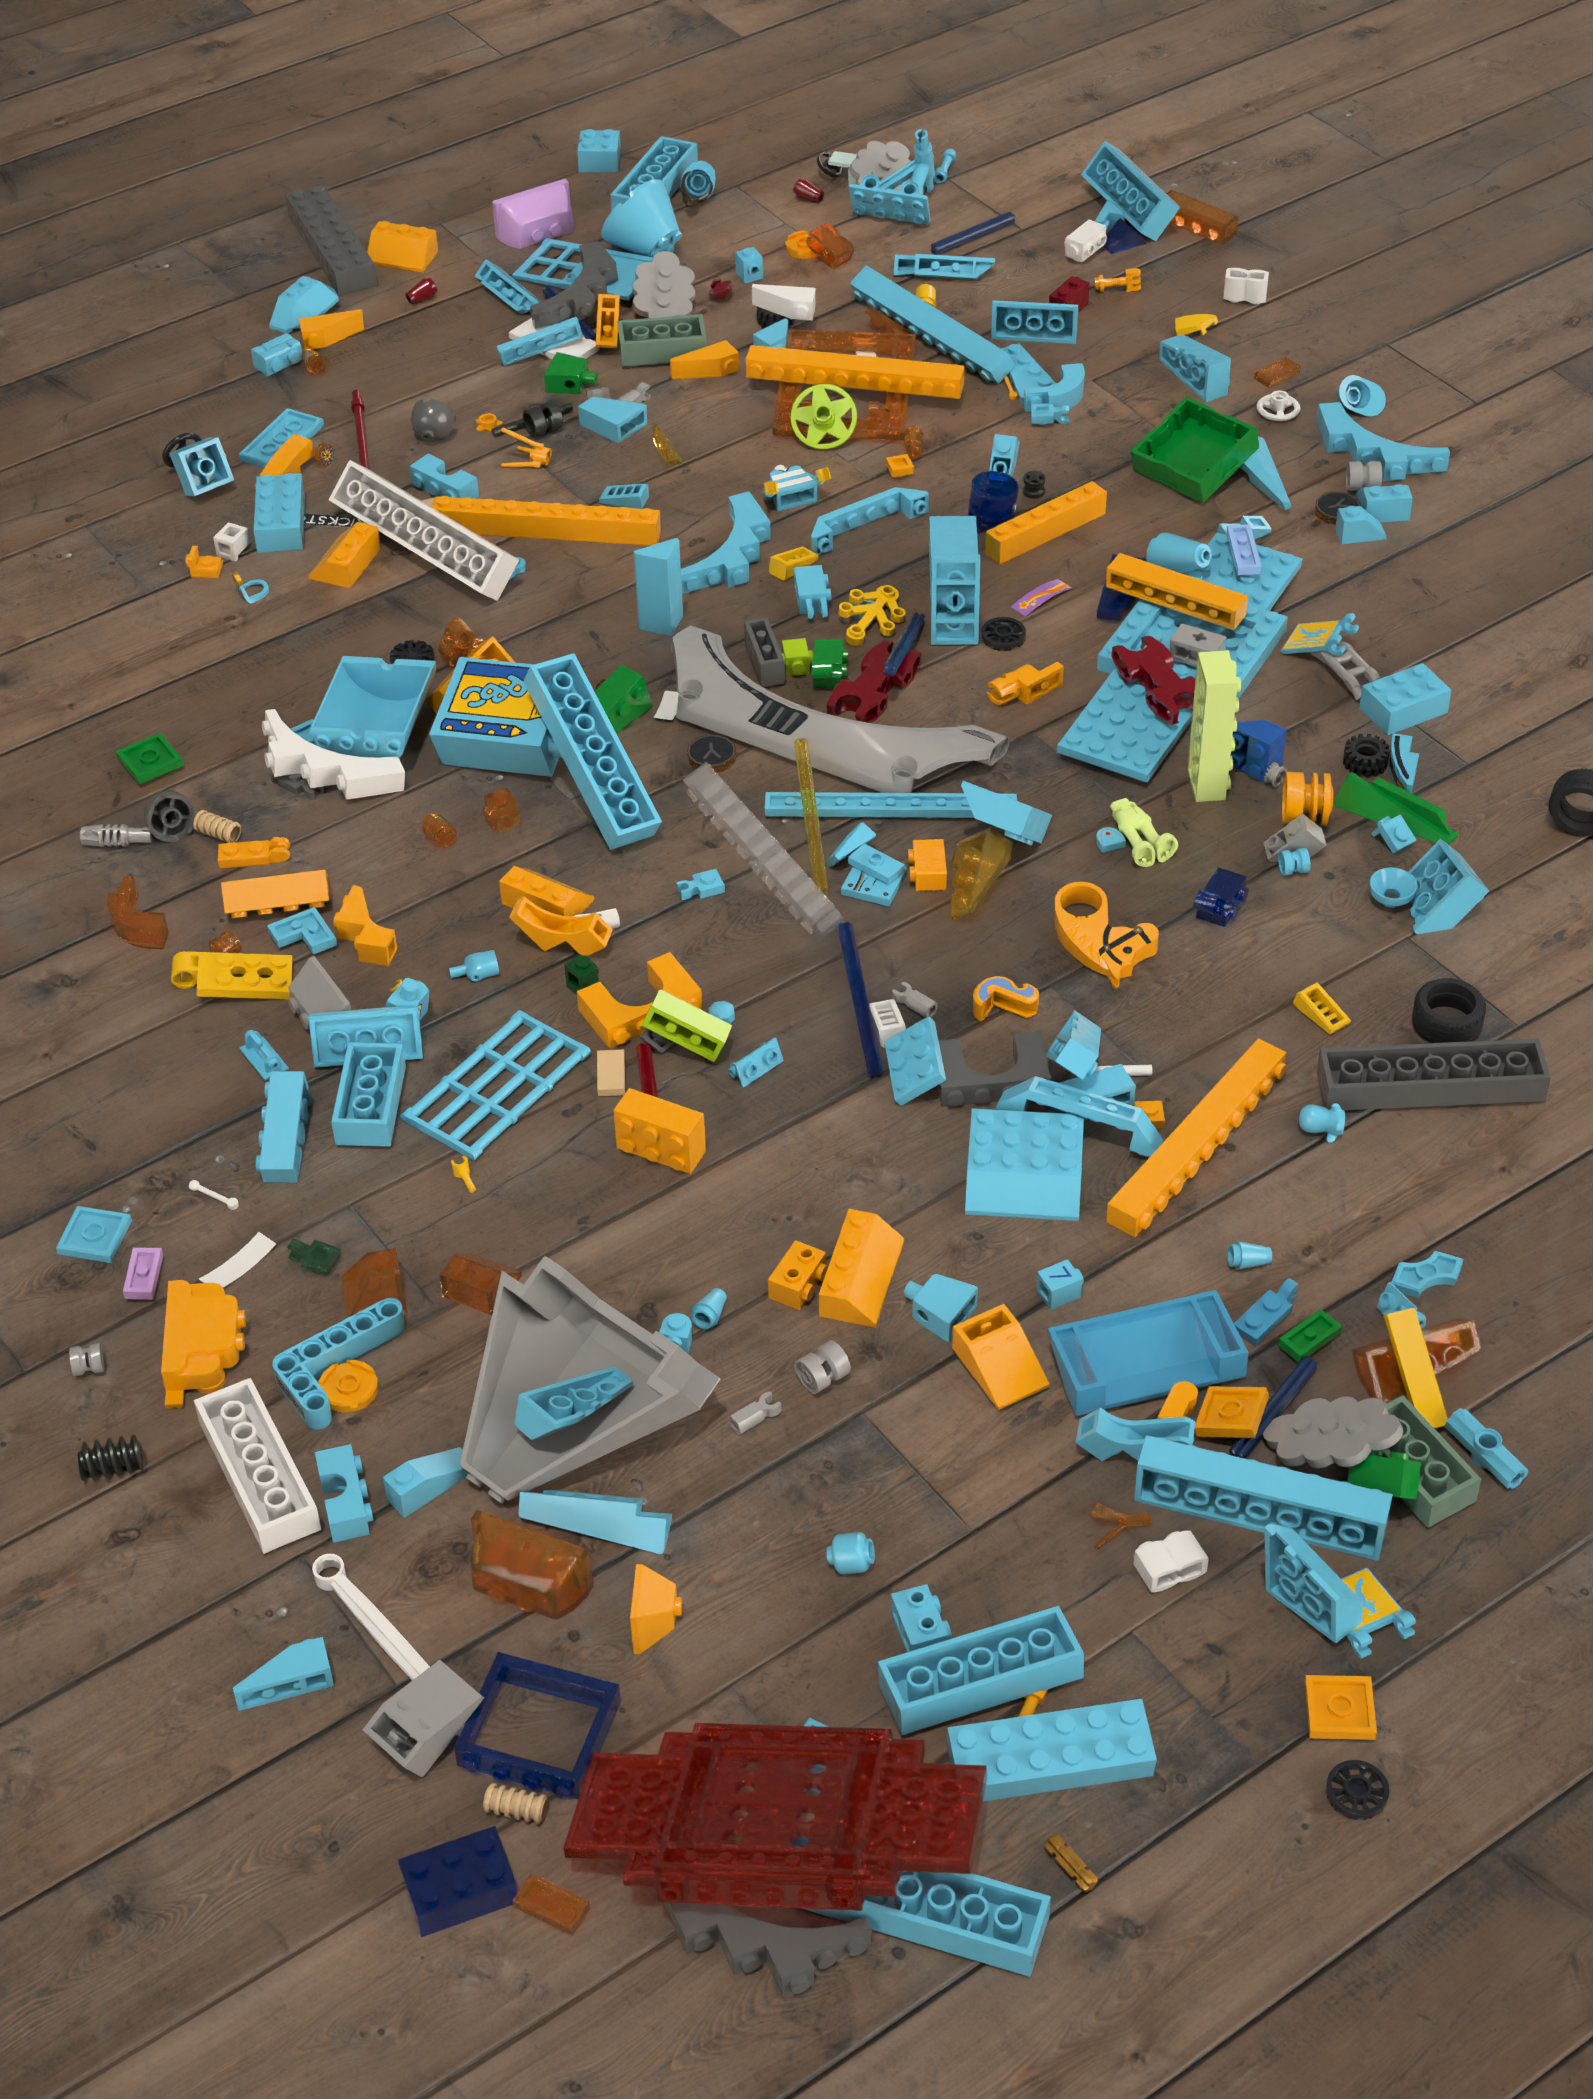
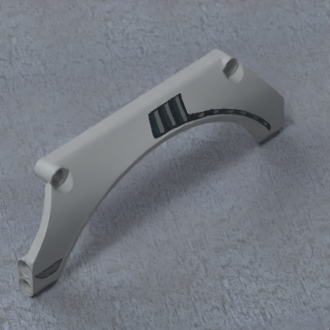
[671,625,1010,793]

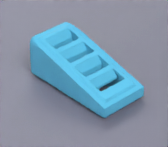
[599,484,649,509]
[825,822,876,868]

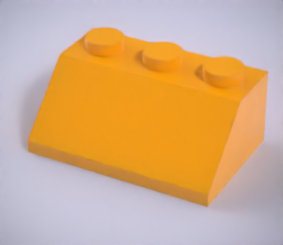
[367,221,438,273]
[308,522,381,588]
[499,866,594,917]

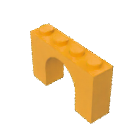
[577,952,703,1049]

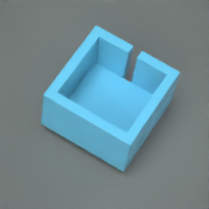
[577,129,621,172]

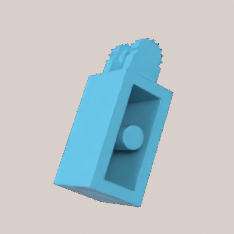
[794,565,831,619]

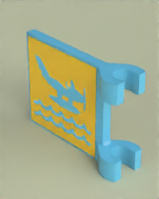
[1281,613,1359,656]
[1341,1568,1416,1659]

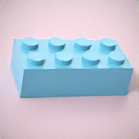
[254,473,305,553]
[331,1042,406,1146]

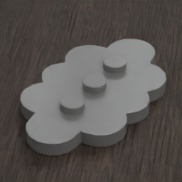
[849,141,912,190]
[632,251,695,318]
[1263,1396,1403,1468]

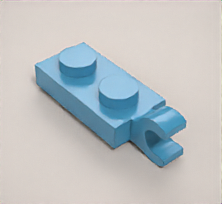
[1234,1278,1299,1347]

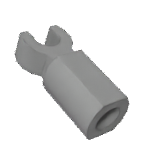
[616,382,651,403]
[892,982,938,1018]
[728,1391,782,1435]

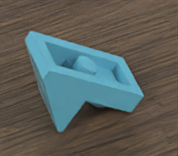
[1095,200,1125,233]

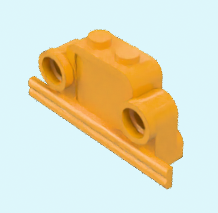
[161,1280,246,1409]

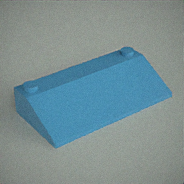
[1048,1290,1248,1416]

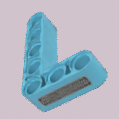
[272,1298,405,1430]

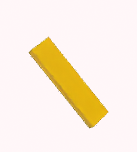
[1384,1307,1448,1429]

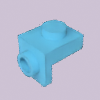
[1371,815,1416,854]

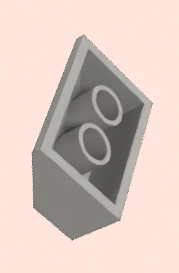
[288,956,351,1030]

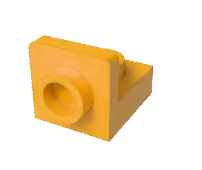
[186,546,223,578]

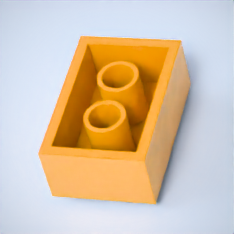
[613,1088,706,1174]

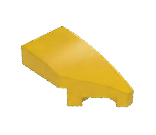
[1175,314,1218,336]

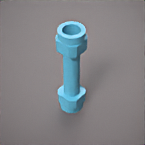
[934,149,956,184]

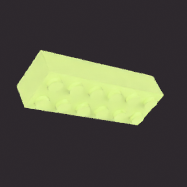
[1187,650,1241,802]

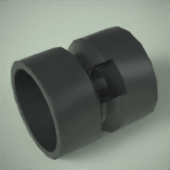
[522,400,563,437]

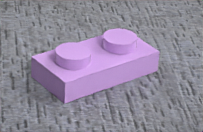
[123,1248,163,1300]

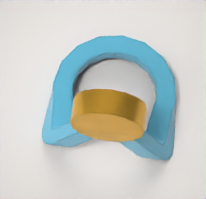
[231,571,269,603]

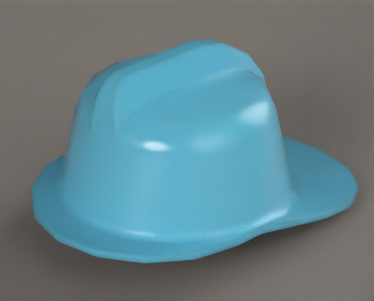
[1336,375,1386,417]

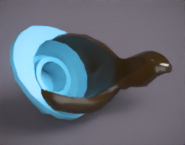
[680,160,716,208]

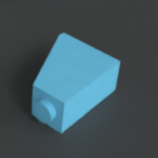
[578,397,648,444]

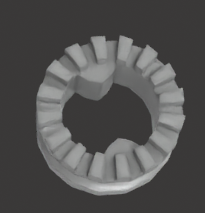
[1264,762,1287,788]

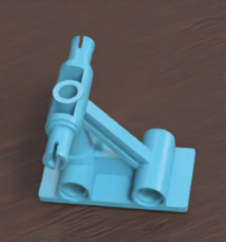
[848,129,935,225]

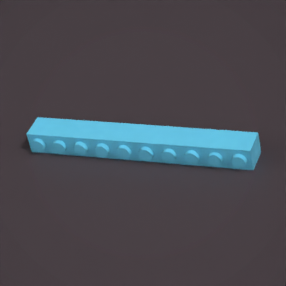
[849,265,1015,384]

